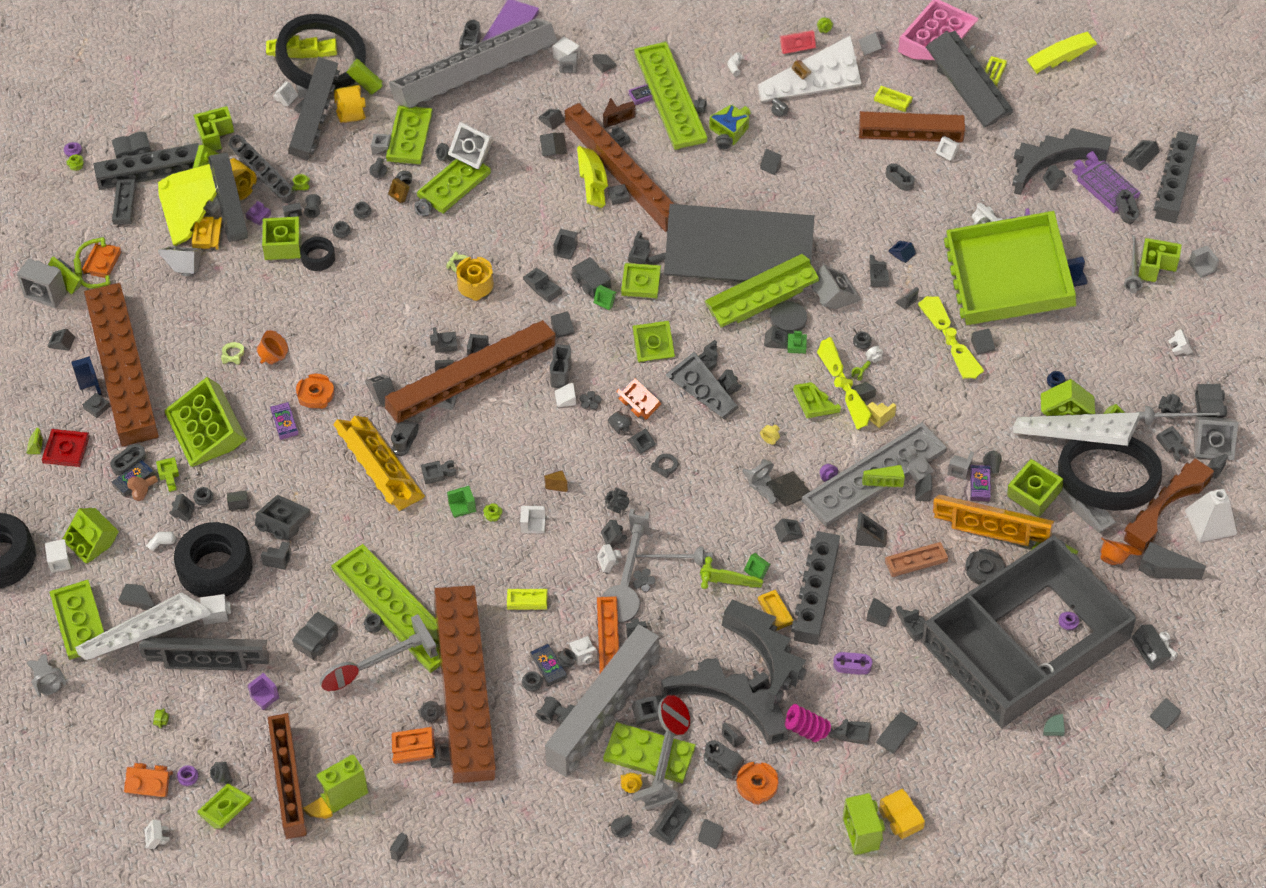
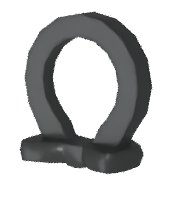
[651,454,678,478]

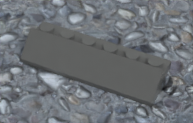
[926,31,1014,127]
[139,637,269,671]

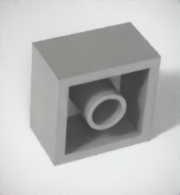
[17,258,67,308]

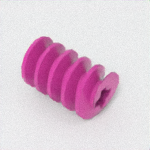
[785,704,831,742]

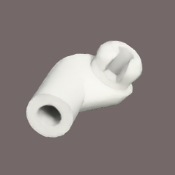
[727,52,743,76]
[1159,632,1178,661]

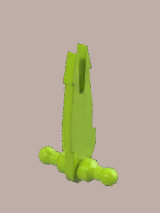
[700,557,763,589]

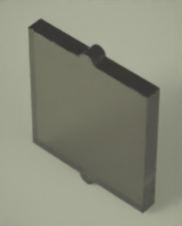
[766,471,810,507]

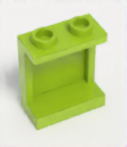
[317,754,368,813]

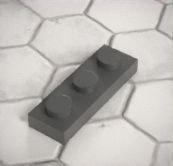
[112,179,136,225]

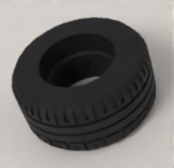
[0,513,36,588]
[174,522,253,597]

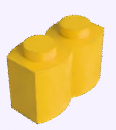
[879,788,925,839]

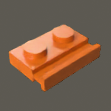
[82,243,121,278]
[392,727,435,764]

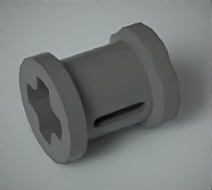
[304,194,321,218]
[535,696,562,724]

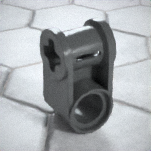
[459,20,481,50]
[391,420,419,456]
[703,740,744,779]

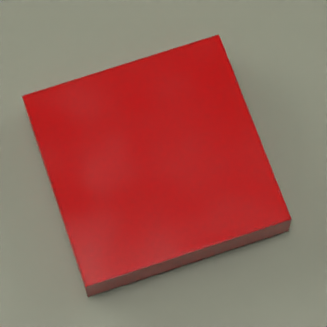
[41,429,90,467]

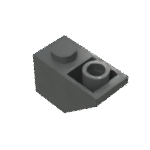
[631,695,668,725]

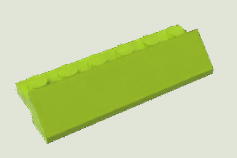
[704,254,819,328]

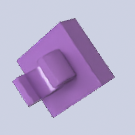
[245,201,271,226]

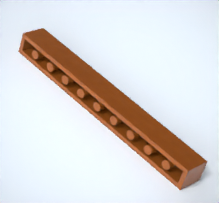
[565,103,674,232]
[385,320,556,424]

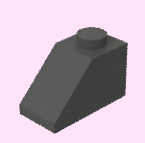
[365,374,395,406]

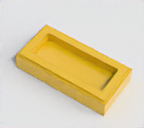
[758,589,793,631]

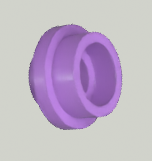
[64,142,82,157]
[819,464,838,482]
[1058,612,1079,630]
[177,765,199,786]

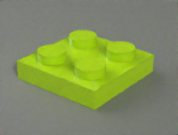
[621,263,661,298]

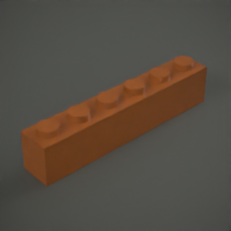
[859,111,965,142]
[267,713,307,839]

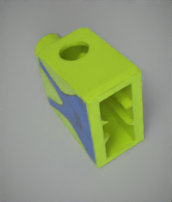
[709,105,751,145]

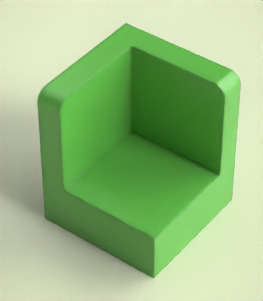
[447,486,476,518]

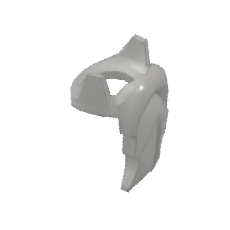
[742,459,786,504]
[27,654,67,697]

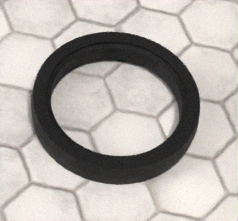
[275,14,366,90]
[1058,437,1162,511]

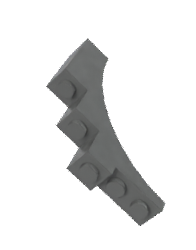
[1012,128,1112,195]
[721,599,807,710]
[661,658,788,745]

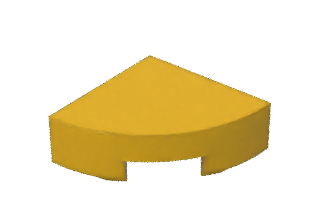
[303,797,333,819]

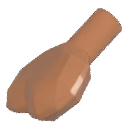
[127,475,158,501]

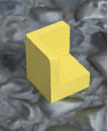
[867,402,897,428]

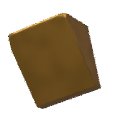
[792,60,811,80]
[544,470,568,492]

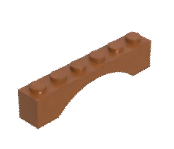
[1124,458,1214,554]

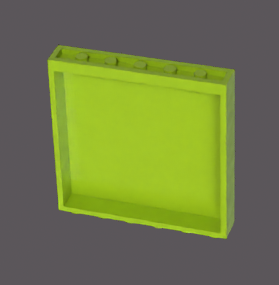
[944,211,1076,326]

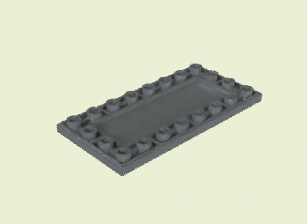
[664,204,815,287]

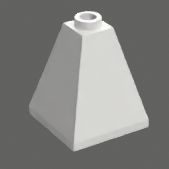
[448,122,494,169]
[1185,489,1237,543]

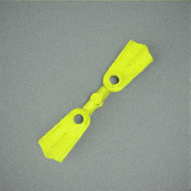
[918,296,984,379]
[817,337,872,430]

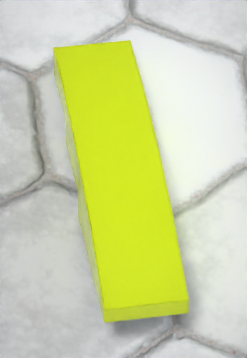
[1026,31,1097,74]
[266,35,337,58]

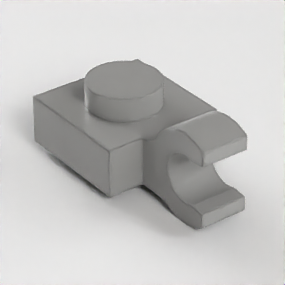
[903,446,934,483]

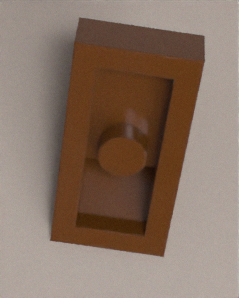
[603,98,636,129]

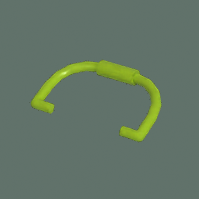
[73,237,111,289]

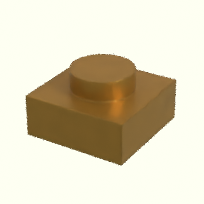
[388,178,410,203]

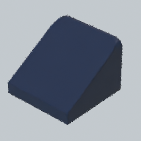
[888,240,916,263]

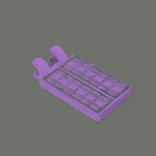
[1072,152,1141,213]

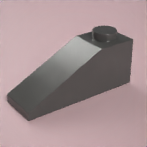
[1139,542,1206,579]

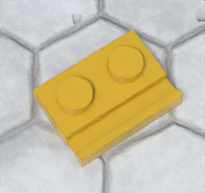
[192,217,222,249]

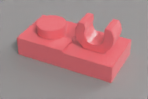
[780,30,816,54]

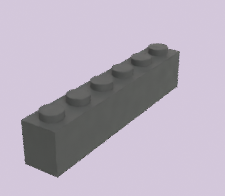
[288,57,340,160]

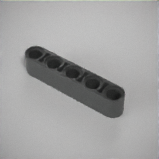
[229,135,295,203]
[209,152,248,242]

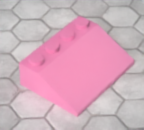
[898,0,978,60]

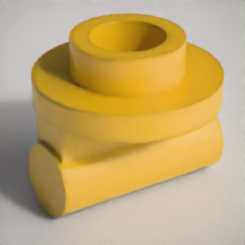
[620,773,642,793]

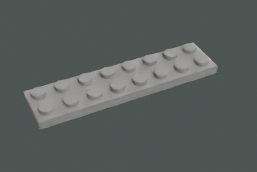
[802,423,947,527]

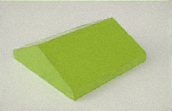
[632,321,675,362]
[197,783,253,829]

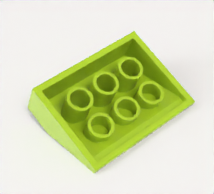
[164,377,247,467]

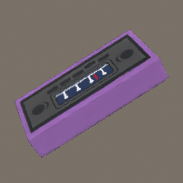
[629,84,653,105]

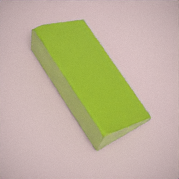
[48,257,81,294]

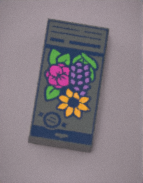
[111,460,155,497]
[530,644,567,686]

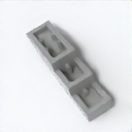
[1056,472,1116,533]

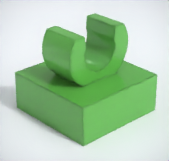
[593,285,616,310]
[787,331,807,354]
[744,553,770,580]

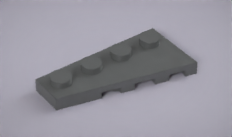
[665,352,739,419]

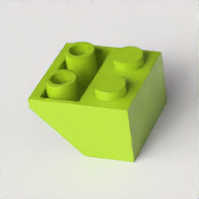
[62,508,119,564]

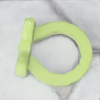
[446,252,468,273]
[221,342,244,365]

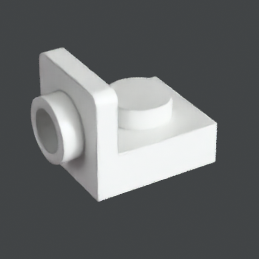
[569,636,597,666]

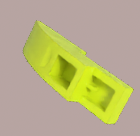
[577,146,608,208]

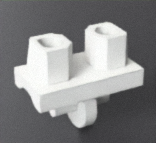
[971,203,1003,225]

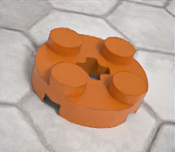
[296,374,334,409]
[736,762,778,805]

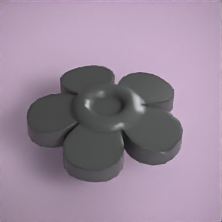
[580,391,601,410]
[633,568,656,591]

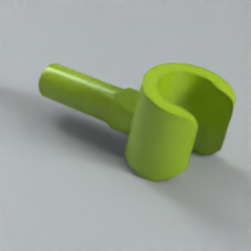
[852,361,871,381]

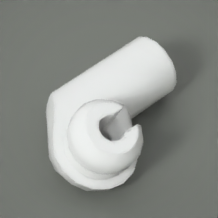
[146,532,176,552]

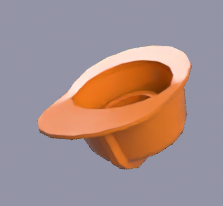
[256,330,288,364]
[1100,537,1142,565]

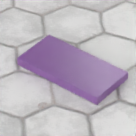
[482,0,539,41]

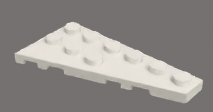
[757,36,861,103]
[1013,412,1140,446]
[75,592,210,660]

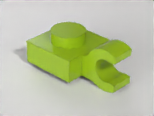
[156,457,179,492]

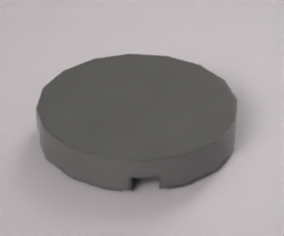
[771,301,807,334]
[965,549,1005,585]

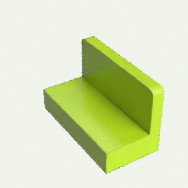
[346,59,383,95]

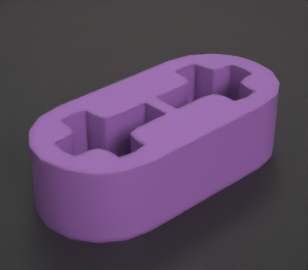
[833,652,872,675]

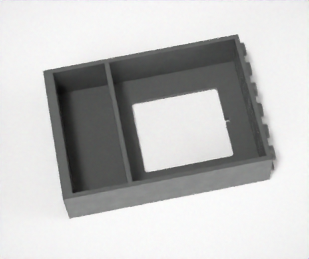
[921,535,1136,729]

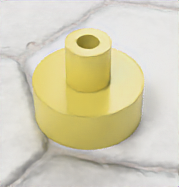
[760,425,780,445]

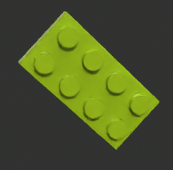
[386,106,433,164]
[417,159,491,214]
[49,579,104,660]
[603,722,696,784]

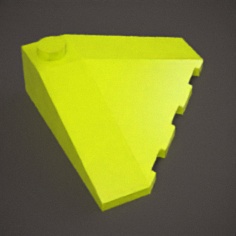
[158,164,217,247]

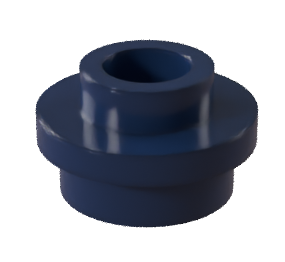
[1047,371,1066,388]

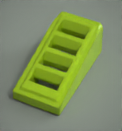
[862,465,905,487]

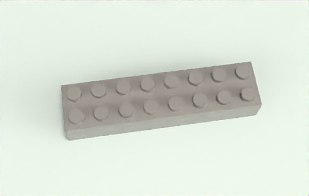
[545,624,660,778]

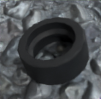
[300,237,335,271]

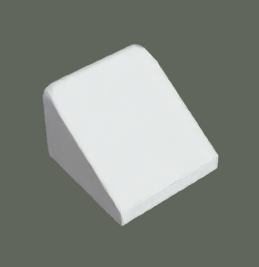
[555,383,576,408]

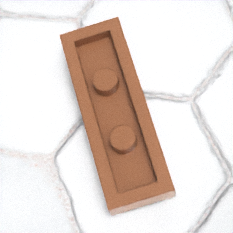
[885,542,948,577]

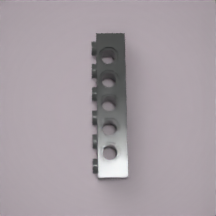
[1153,131,1198,223]
[93,143,199,190]
[791,531,840,645]

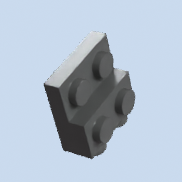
[255,495,310,540]

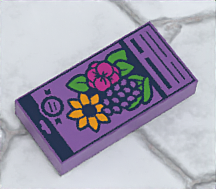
[270,402,298,440]
[970,465,991,502]

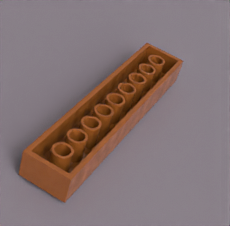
[84,283,159,447]
[434,585,496,784]

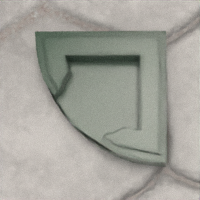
[1043,714,1065,736]

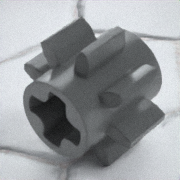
[1158,394,1183,413]
[605,487,629,513]

